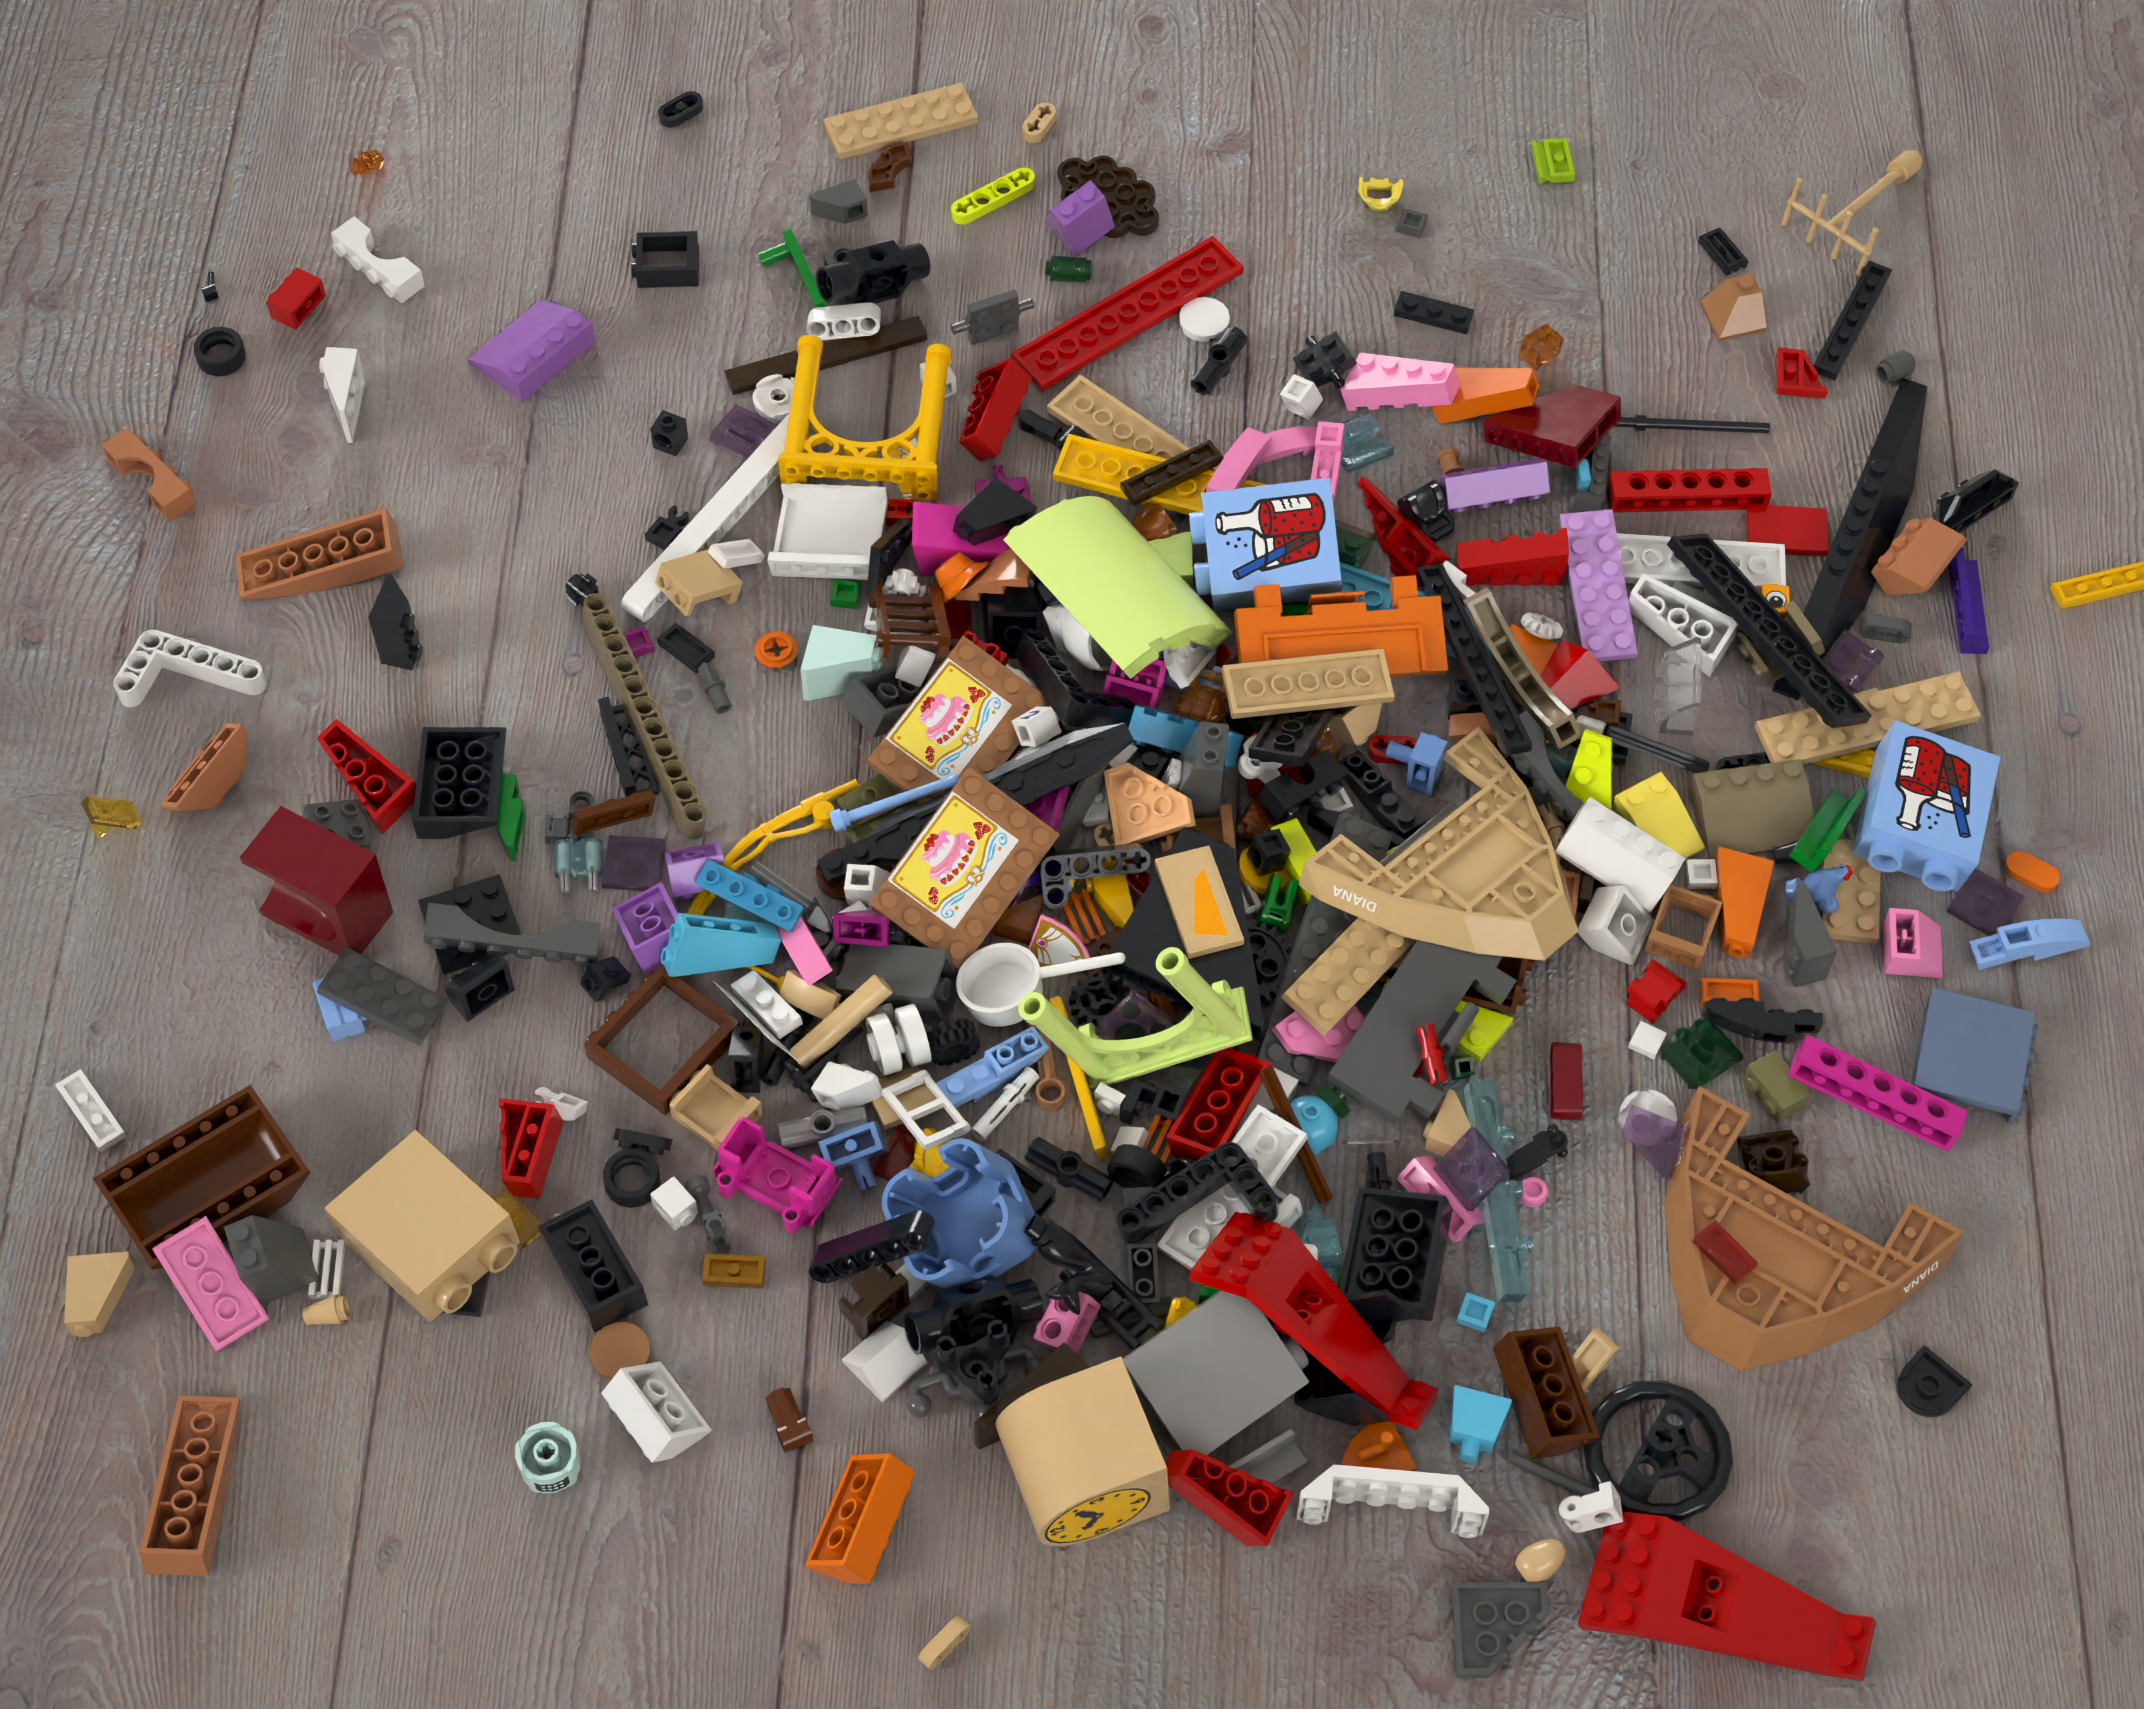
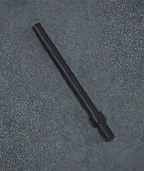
[1614,415,1770,433]

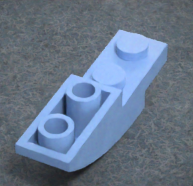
[1969,919,2090,970]
[936,1026,1049,1108]

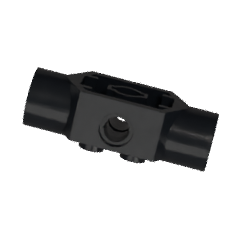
[816,240,930,304]
[904,1276,1043,1355]

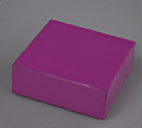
[623,626,655,658]

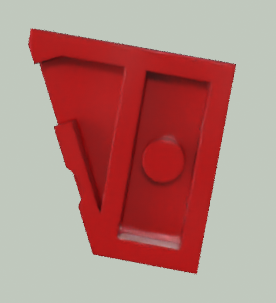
[1776,348,1828,399]

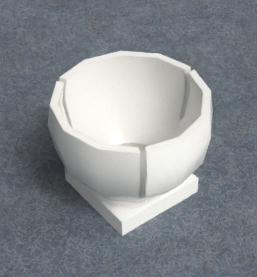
[1043,602,1113,671]

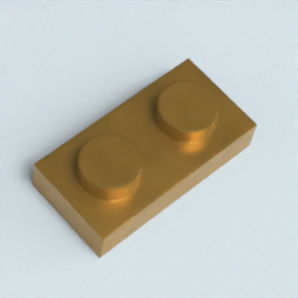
[702,1253,766,1289]

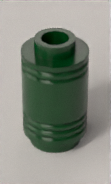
[1045,256,1091,283]

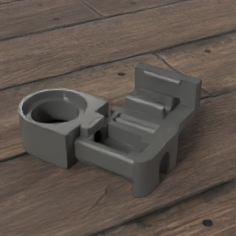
[545,791,595,846]

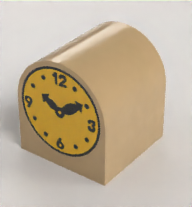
[996,1356,1170,1546]

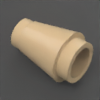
[303,1294,351,1326]

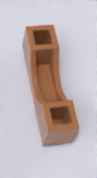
[101,428,195,522]

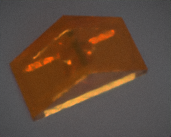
[990,894,1043,945]

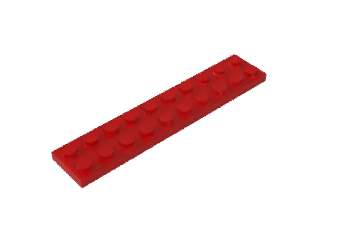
[1011,236,1244,392]

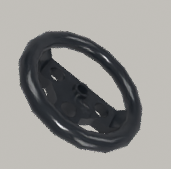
[1584,1380,1733,1522]

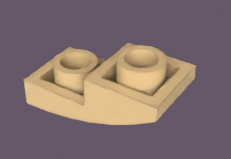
[779,970,841,1019]

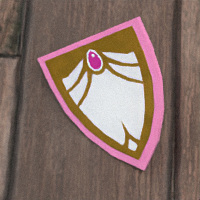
[1028,914,1091,967]

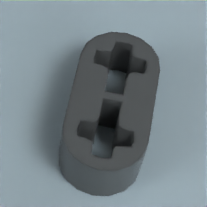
[1860,614,1912,643]

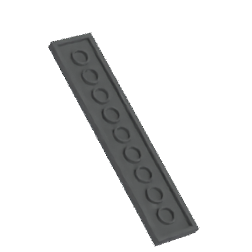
[1255,811,1393,1087]

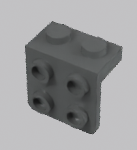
[302,799,372,848]

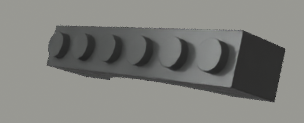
[1495,710,1585,826]
[424,903,601,966]

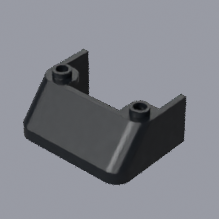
[1294,1289,1420,1426]

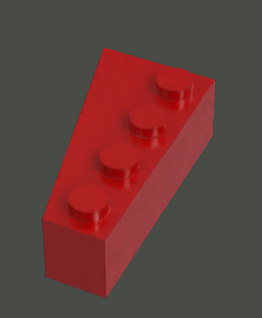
[1454,528,1569,586]
[317,719,416,834]

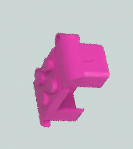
[712,1117,844,1234]

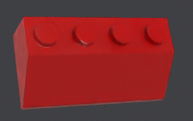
[1166,1048,1272,1161]

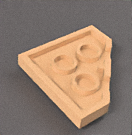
[1104,763,1196,845]

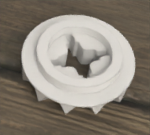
[1520,612,1563,640]

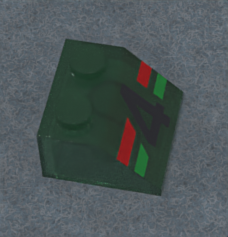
[1335,519,1377,569]

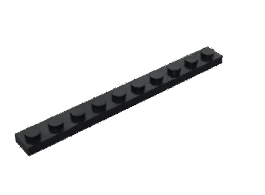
[1416,563,1532,756]

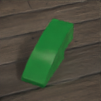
[497,773,526,861]

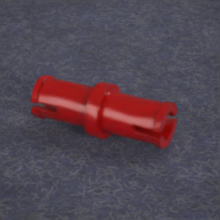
[1415,1024,1448,1085]

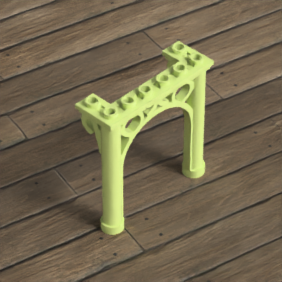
[1018,947,1253,1091]

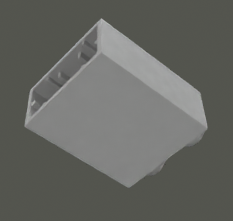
[1122,1290,1309,1456]

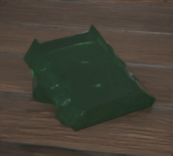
[1661,1017,1744,1089]

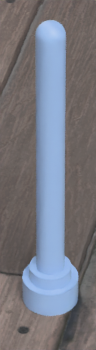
[829,775,960,833]

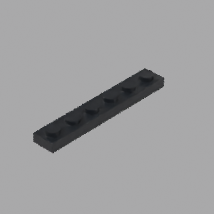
[1813,260,1892,381]

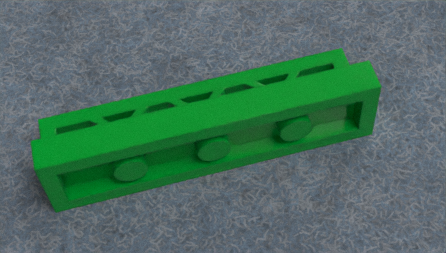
[1789,787,1867,872]

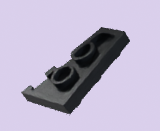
[866,518,912,595]

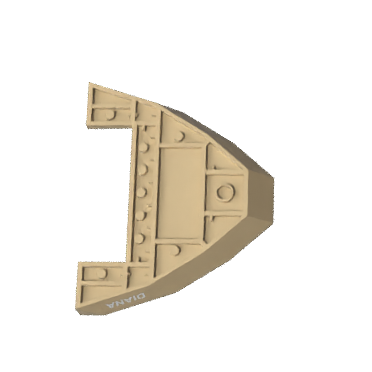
[1299,726,1578,961]

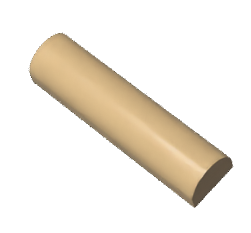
[790,975,893,1070]

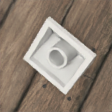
[842,1321,928,1403]

